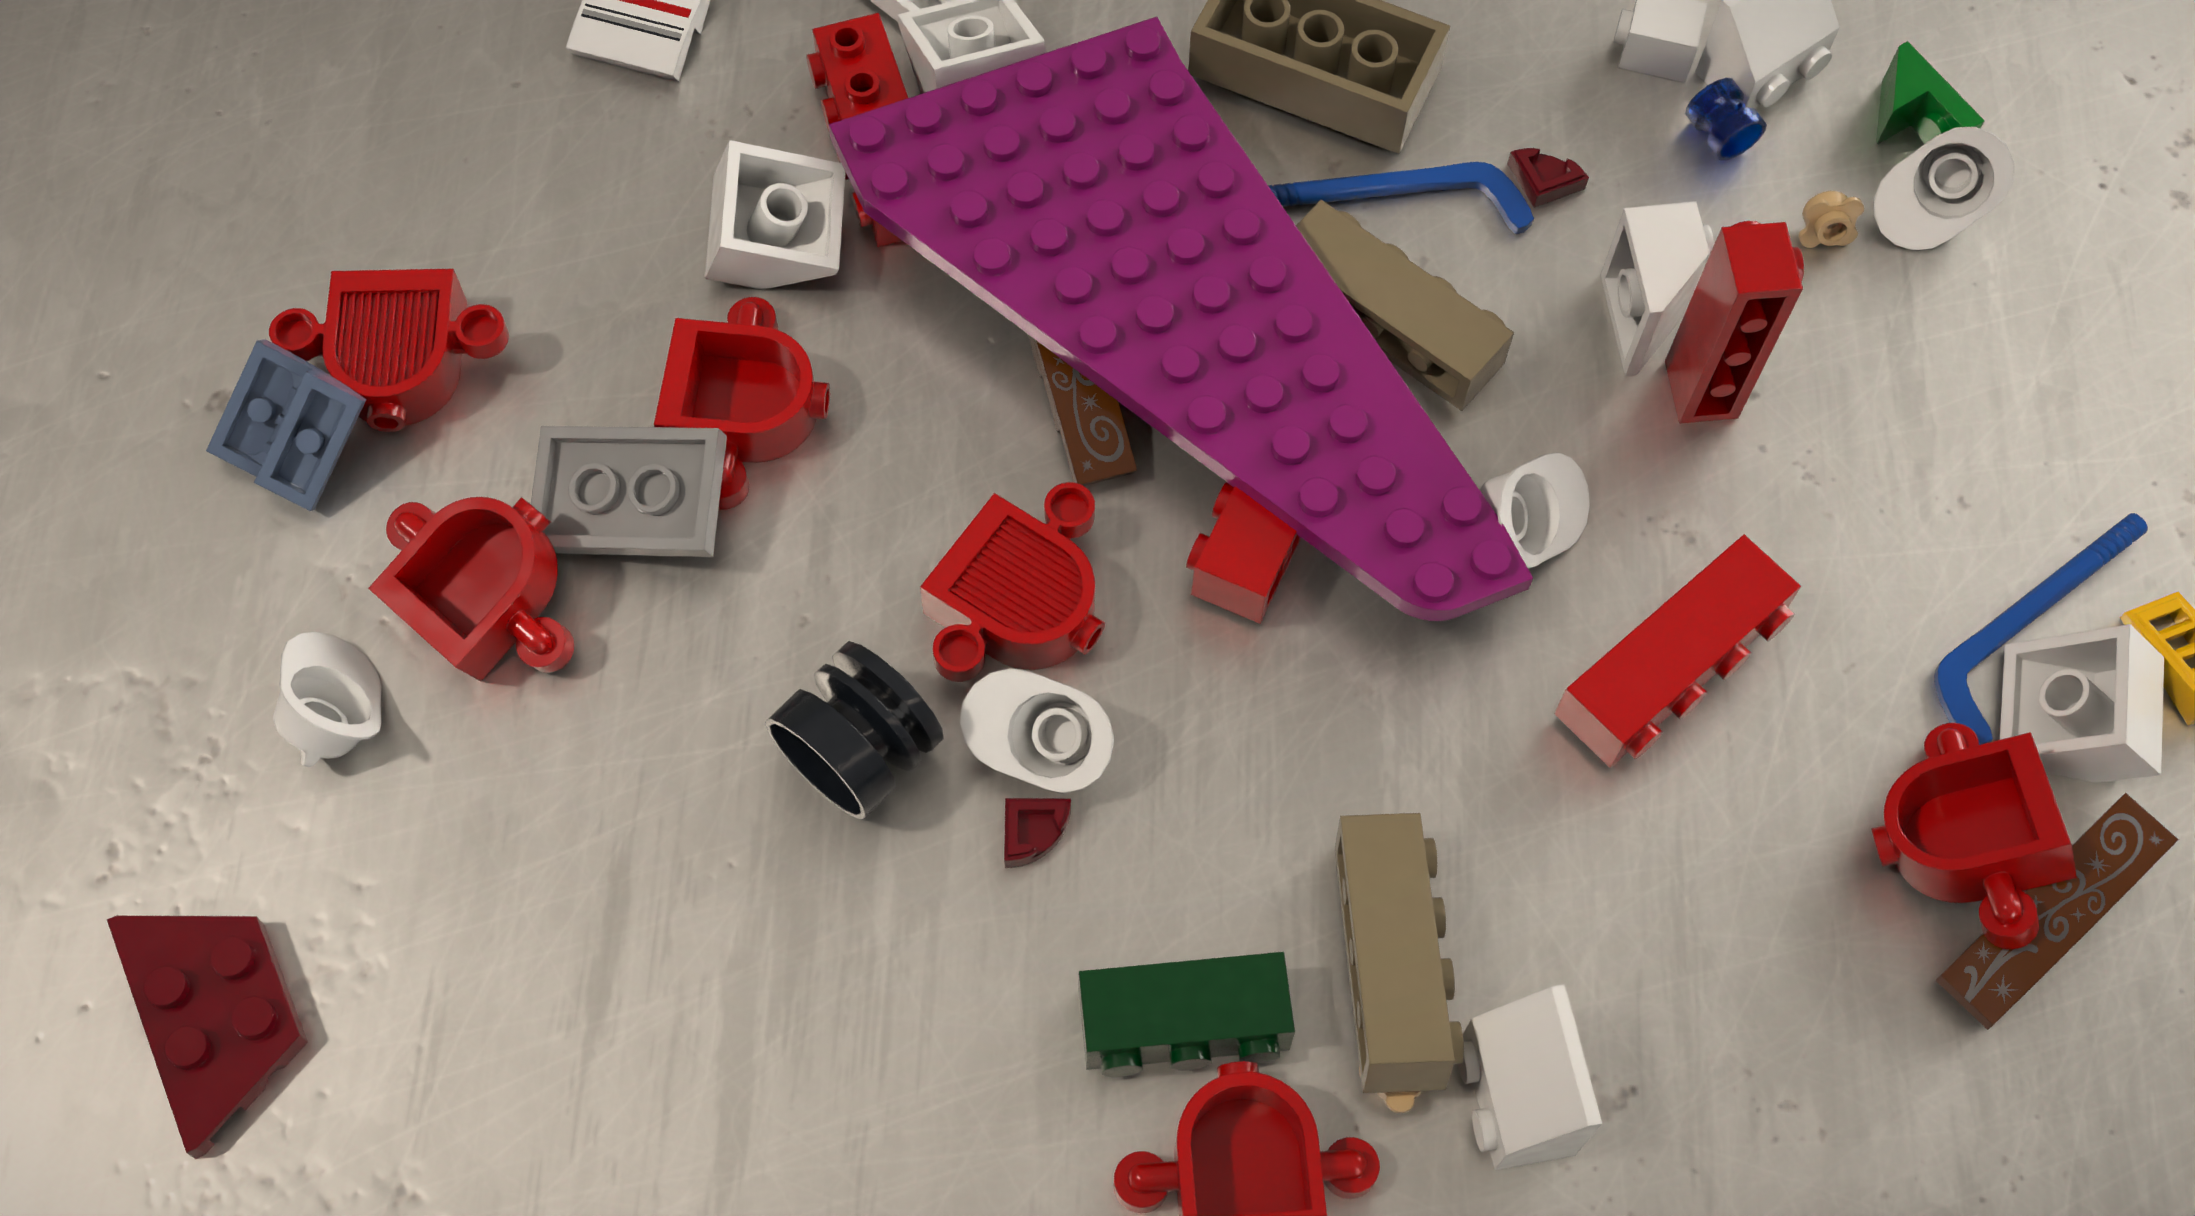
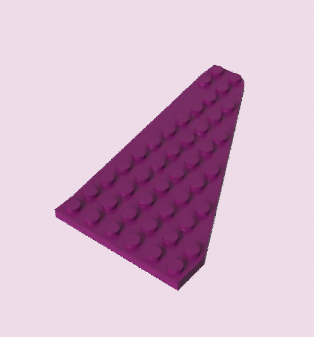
[829,16,1533,621]

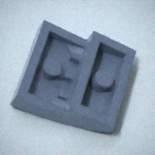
[206,339,366,511]

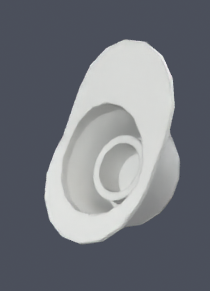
[1874,127,2014,250]
[1479,453,1590,568]
[273,632,382,768]
[960,668,1114,793]

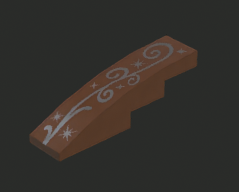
[1028,335,1137,486]
[1935,793,2179,1030]

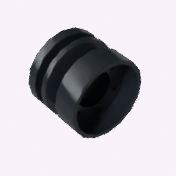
[765,641,944,820]

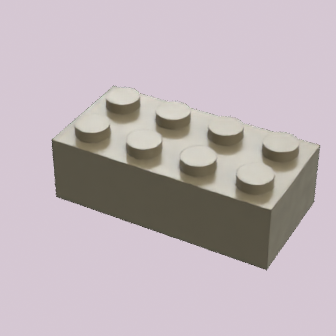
[1188,0,1451,154]

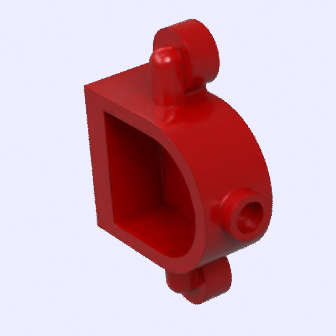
[269,269,509,432]
[654,297,830,510]
[920,482,1105,682]
[368,497,574,681]
[1871,723,2077,949]
[1113,1061,1380,1216]

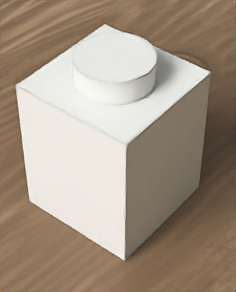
[1613,0,1708,83]

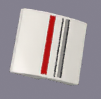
[566,0,710,82]

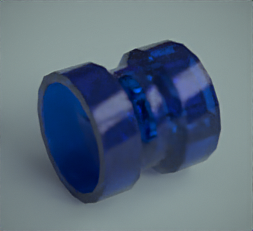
[1685,78,1767,160]

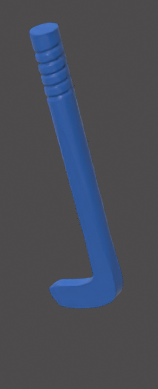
[1268,162,1534,235]
[1934,513,2148,745]

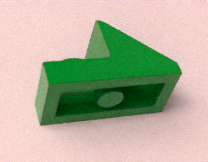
[1876,41,1985,144]

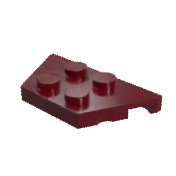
[107,915,308,1159]

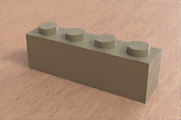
[1296,200,1514,411]
[1335,813,1464,1093]

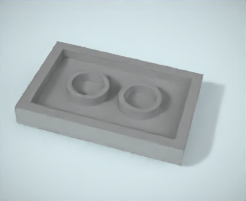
[531,426,727,557]

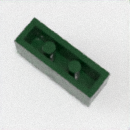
[1078,952,1295,1077]

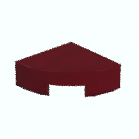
[1507,148,1589,208]
[1004,798,1071,868]

